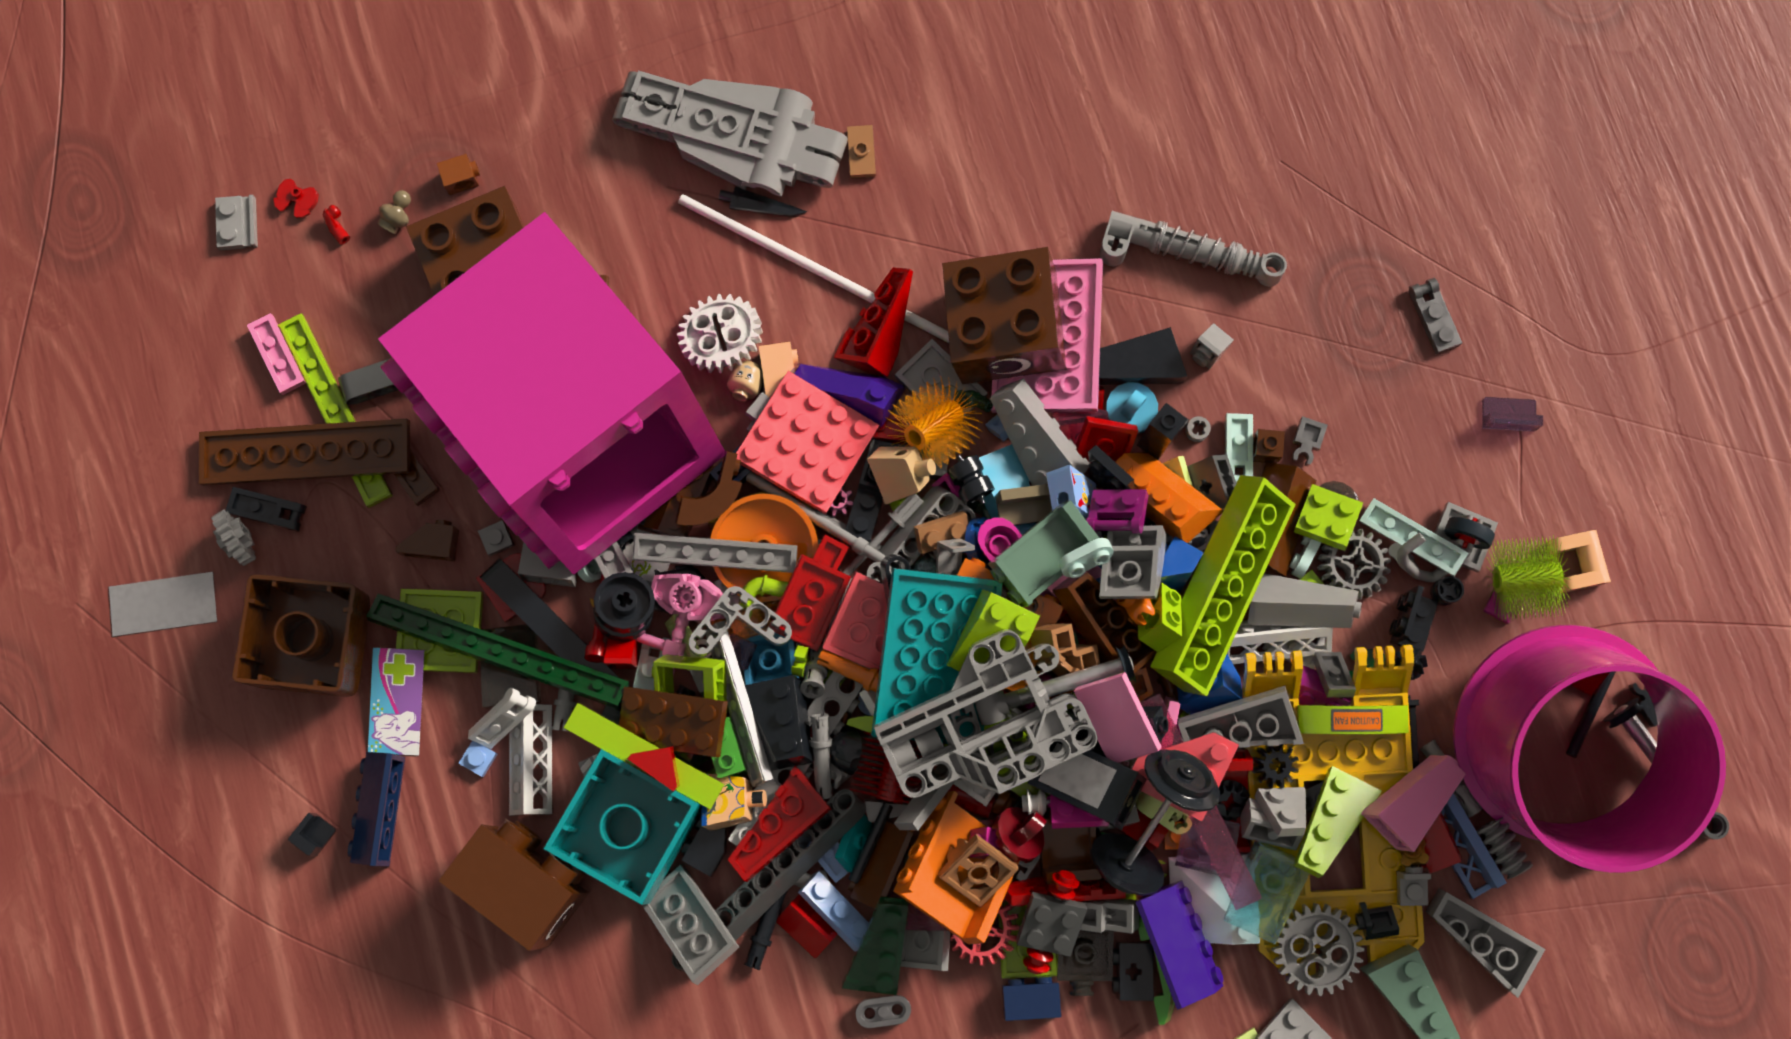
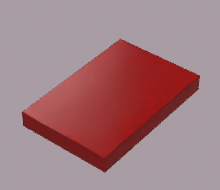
[768,554,851,652]

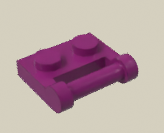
[1086,489,1149,534]

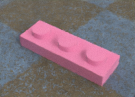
[247,313,306,395]

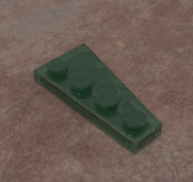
[842,896,908,995]

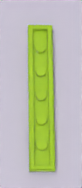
[564,703,725,810]

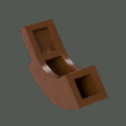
[675,451,742,525]

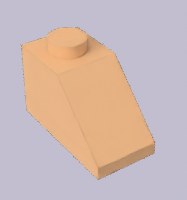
[759,342,799,398]

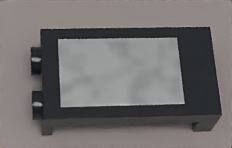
[1027,741,1147,830]

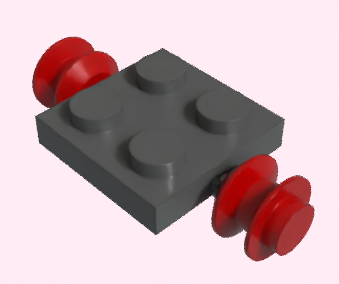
[1016,870,1087,975]

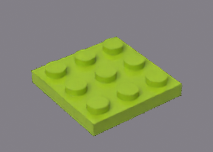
[396,589,484,673]

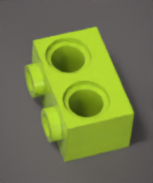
[1138,582,1182,652]

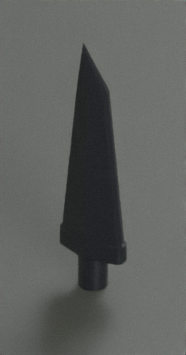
[719,186,807,217]

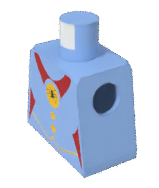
[1046,465,1096,520]

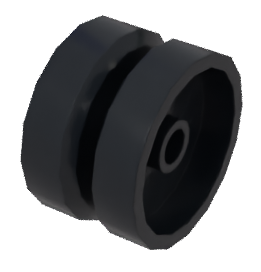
[593,572,655,642]

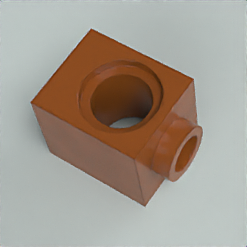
[437,154,480,195]

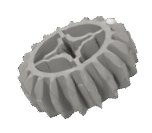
[1317,529,1391,601]

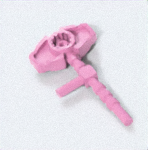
[636,574,725,676]

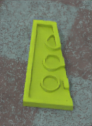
[1293,766,1382,878]

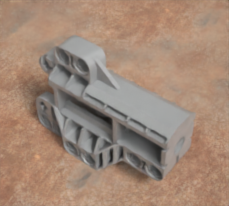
[874,629,1097,798]

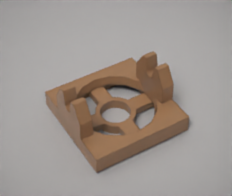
[938,834,1019,908]

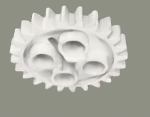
[677,294,763,373]

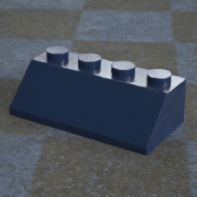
[347,752,405,866]

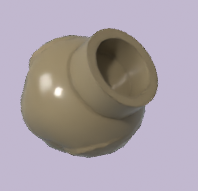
[377,190,411,234]

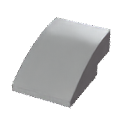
[1099,525,1166,599]

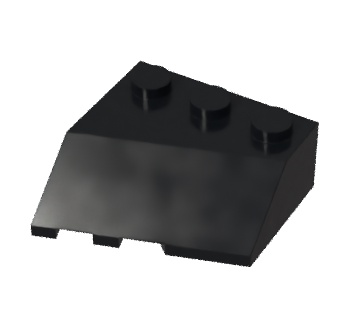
[745,675,814,771]

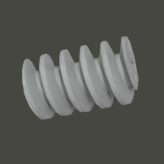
[1476,817,1533,879]

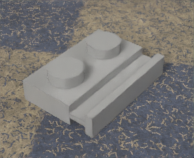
[215,195,258,250]

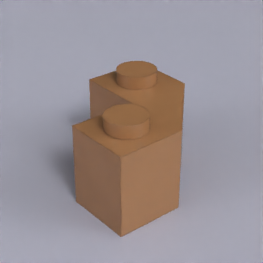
[1030,624,1100,677]

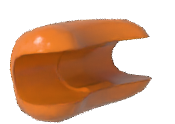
[1117,599,1155,626]

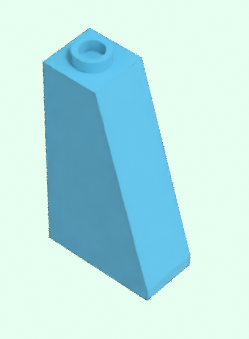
[979,444,1036,535]

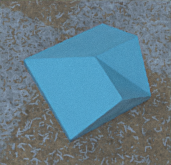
[740,633,799,685]

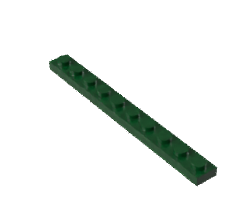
[366,593,629,710]

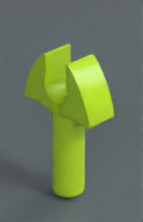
[791,645,809,677]

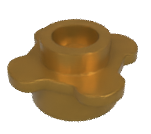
[1400,839,1429,867]

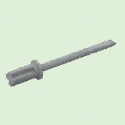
[843,494,924,576]

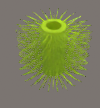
[1486,535,1571,621]

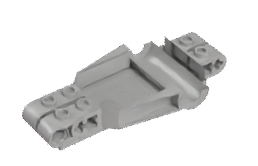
[612,70,848,197]

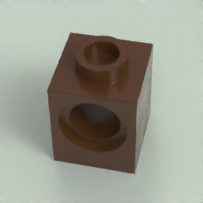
[1253,429,1285,464]

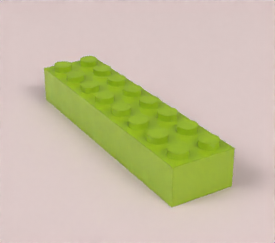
[1150,475,1296,697]

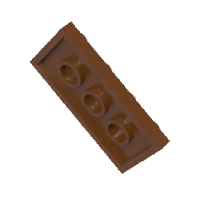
[619,687,728,757]

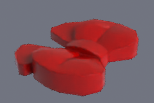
[273,178,319,218]

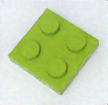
[1294,484,1363,551]

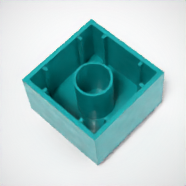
[544,749,702,905]

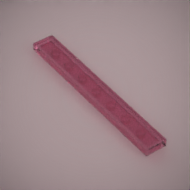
[1141,693,1262,910]

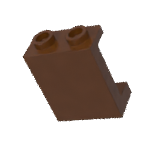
[1038,808,1102,884]

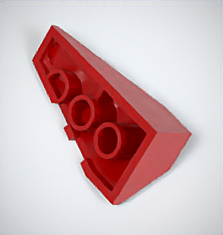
[834,267,913,377]

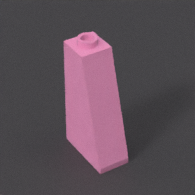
[1362,755,1466,852]

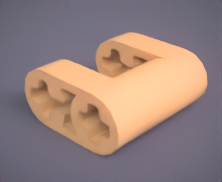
[1547,530,1611,593]

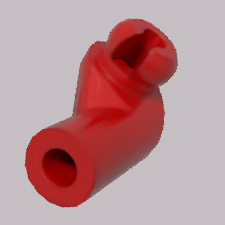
[322,205,350,245]

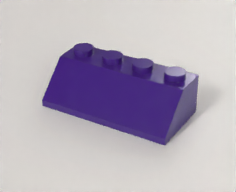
[1136,880,1223,1010]

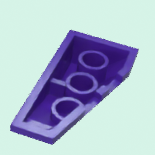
[794,364,905,427]

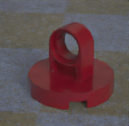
[992,807,1046,863]

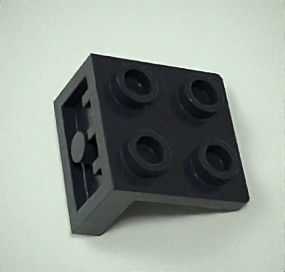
[1389,585,1438,653]

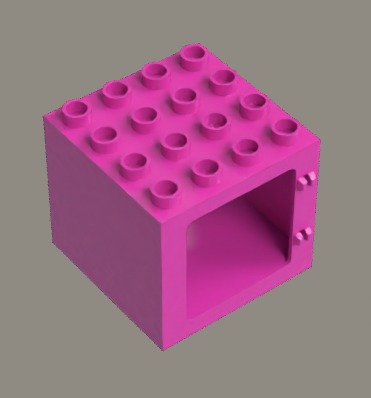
[378,212,725,575]

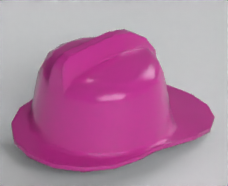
[978,518,1022,561]

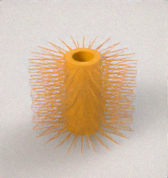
[885,376,983,469]

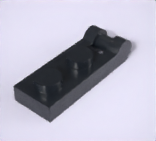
[225,487,307,532]

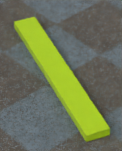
[278,313,393,508]

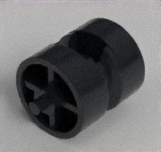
[947,455,995,505]

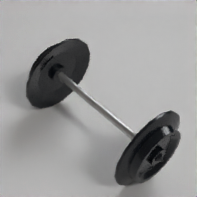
[1090,749,1220,896]

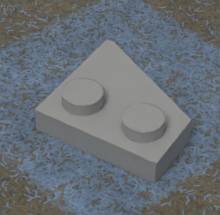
[1254,787,1306,837]

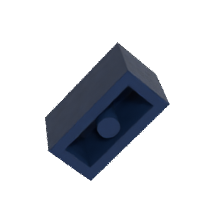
[1002,977,1061,1021]

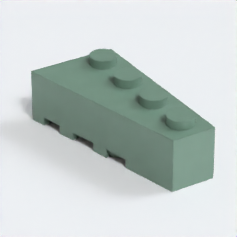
[1359,944,1461,1039]

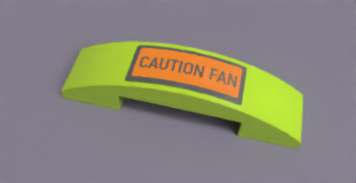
[1297,705,1409,734]

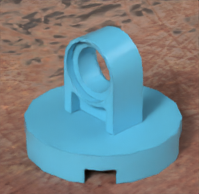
[1105,382,1158,433]

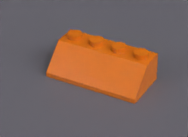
[1115,453,1223,543]

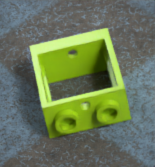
[651,654,727,713]

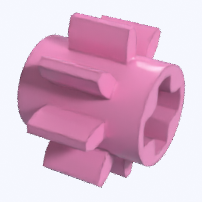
[829,487,853,518]

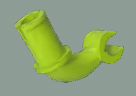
[739,575,788,618]

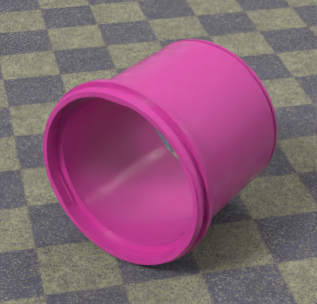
[1453,625,1726,873]

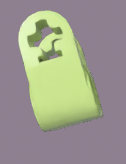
[1136,791,1192,834]

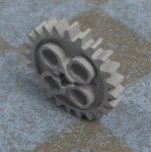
[1271,903,1364,996]

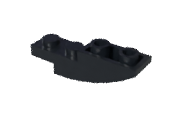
[845,438,898,543]

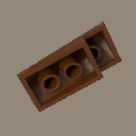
[1261,463,1317,577]

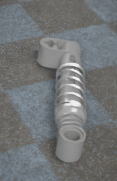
[1100,211,1287,287]

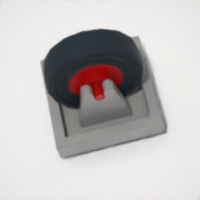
[1434,502,1498,573]

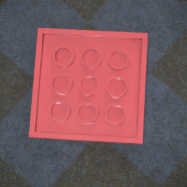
[736,371,879,515]

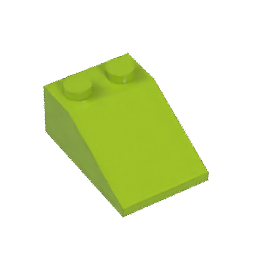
[947,589,1040,672]

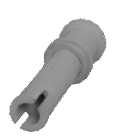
[800,628,829,698]

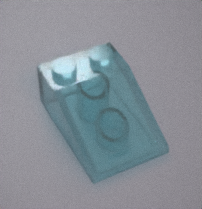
[1224,840,1309,945]

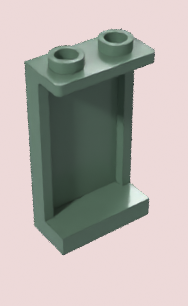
[988,500,1099,607]

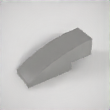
[1078,898,1139,934]

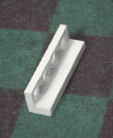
[1227,620,1333,664]
[509,704,552,815]

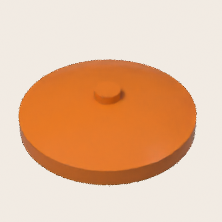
[710,494,818,602]

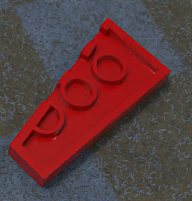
[728,765,832,882]

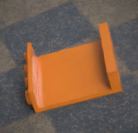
[893,791,1020,944]

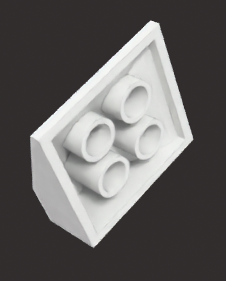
[1168,854,1260,945]

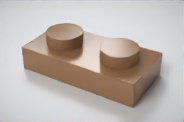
[913,511,968,554]

